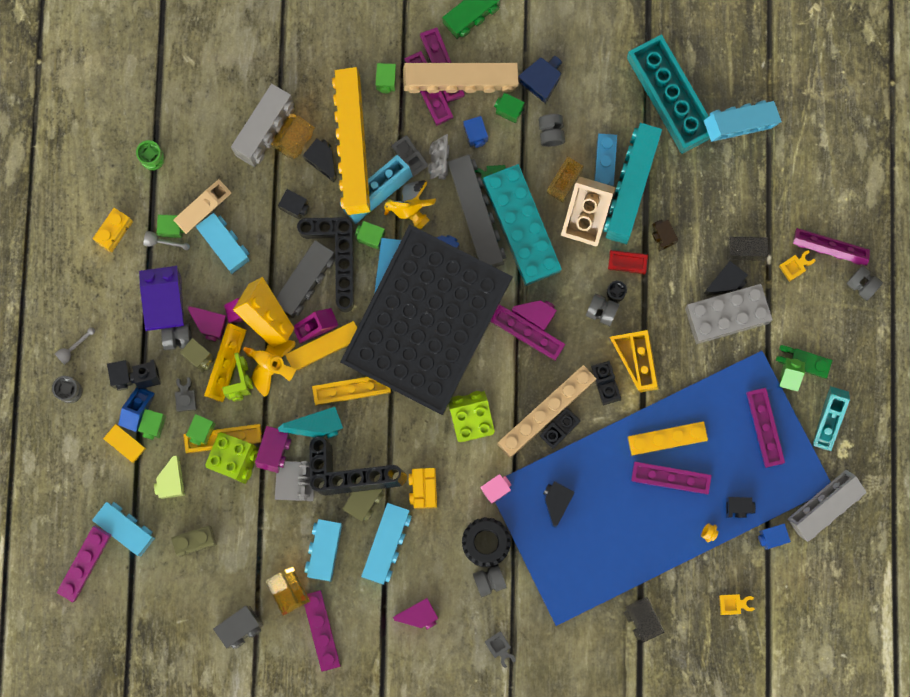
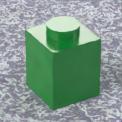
[494,93,525,123]

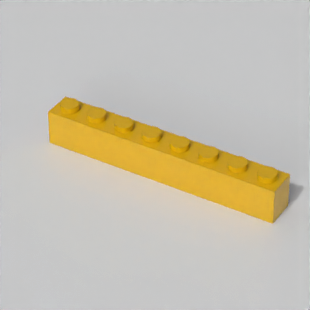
[332,67,370,215]

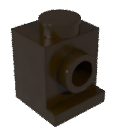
[652,220,678,252]

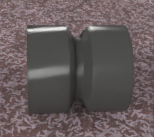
[538,114,565,147]
[846,265,883,301]
[586,293,620,327]
[161,324,192,350]
[52,376,82,403]
[473,564,507,598]

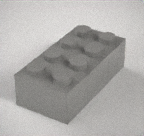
[231,83,295,168]
[685,284,772,344]

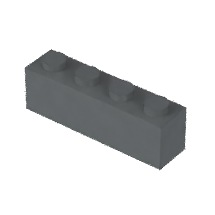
[276,240,335,318]

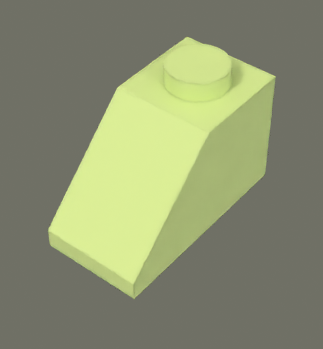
[154,456,185,499]

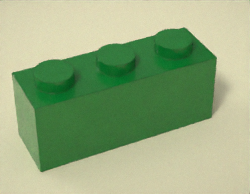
[442,0,500,39]

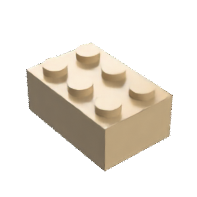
[561,176,616,246]

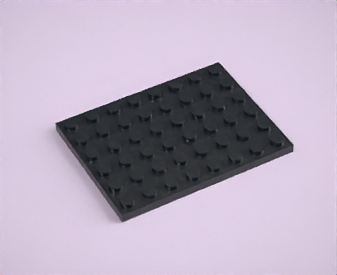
[340,224,513,415]

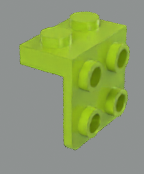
[222,352,253,402]
[449,391,495,442]
[205,432,259,484]

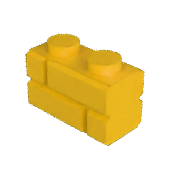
[92,208,133,253]
[409,468,437,509]

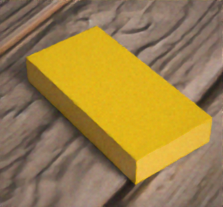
[103,424,146,463]

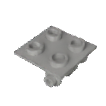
[428,134,449,180]
[275,461,314,501]

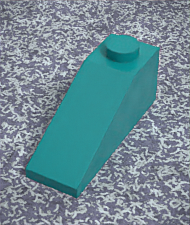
[812,386,850,451]
[278,407,343,439]

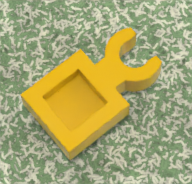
[779,250,816,282]
[719,594,755,615]

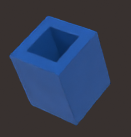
[463,116,488,148]
[758,523,791,550]

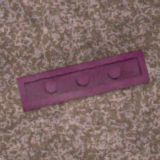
[420,27,465,103]
[404,51,453,126]
[793,228,870,266]
[491,305,565,361]
[746,388,785,468]
[631,462,712,495]
[56,525,112,603]
[302,590,341,672]

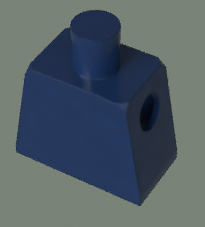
[518,56,562,104]

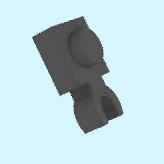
[175,377,197,412]
[484,631,516,668]

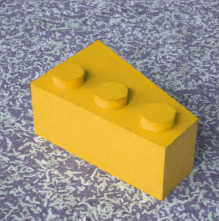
[233,277,294,348]
[610,330,659,392]

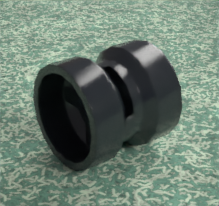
[607,280,627,302]

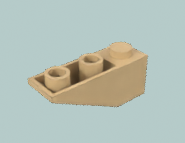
[173,179,231,234]

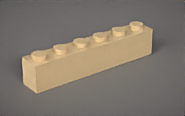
[403,63,518,93]
[497,365,596,459]

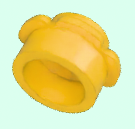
[701,523,719,542]

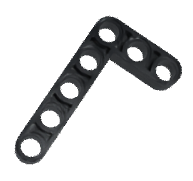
[297,217,354,313]
[309,436,407,496]

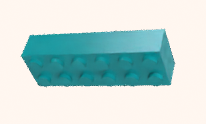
[627,34,710,154]
[603,123,662,245]
[483,164,562,286]

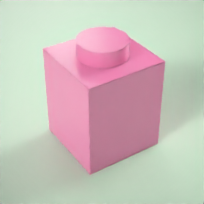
[480,474,512,504]

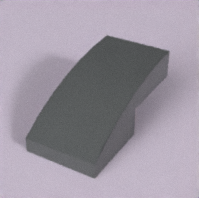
[391,135,429,176]

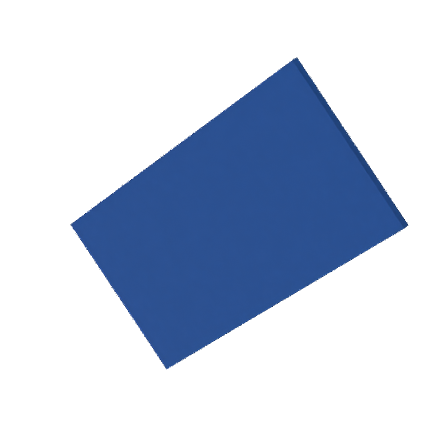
[495,351,831,626]

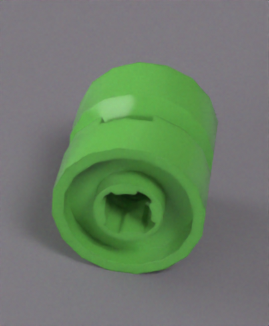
[136,140,165,171]

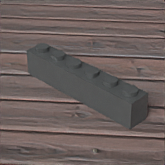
[448,155,506,267]

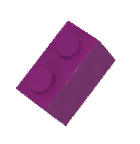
[255,426,292,473]

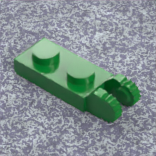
[776,345,833,379]

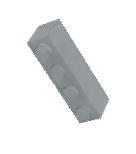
[787,470,867,542]

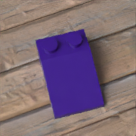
[139,266,184,331]

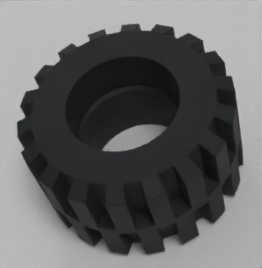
[462,517,511,567]

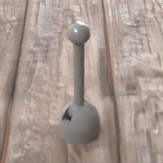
[143,231,190,250]
[54,328,95,365]

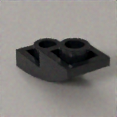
[591,361,621,406]
[540,407,581,449]

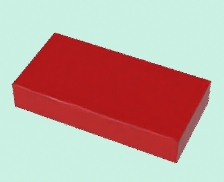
[608,250,648,274]

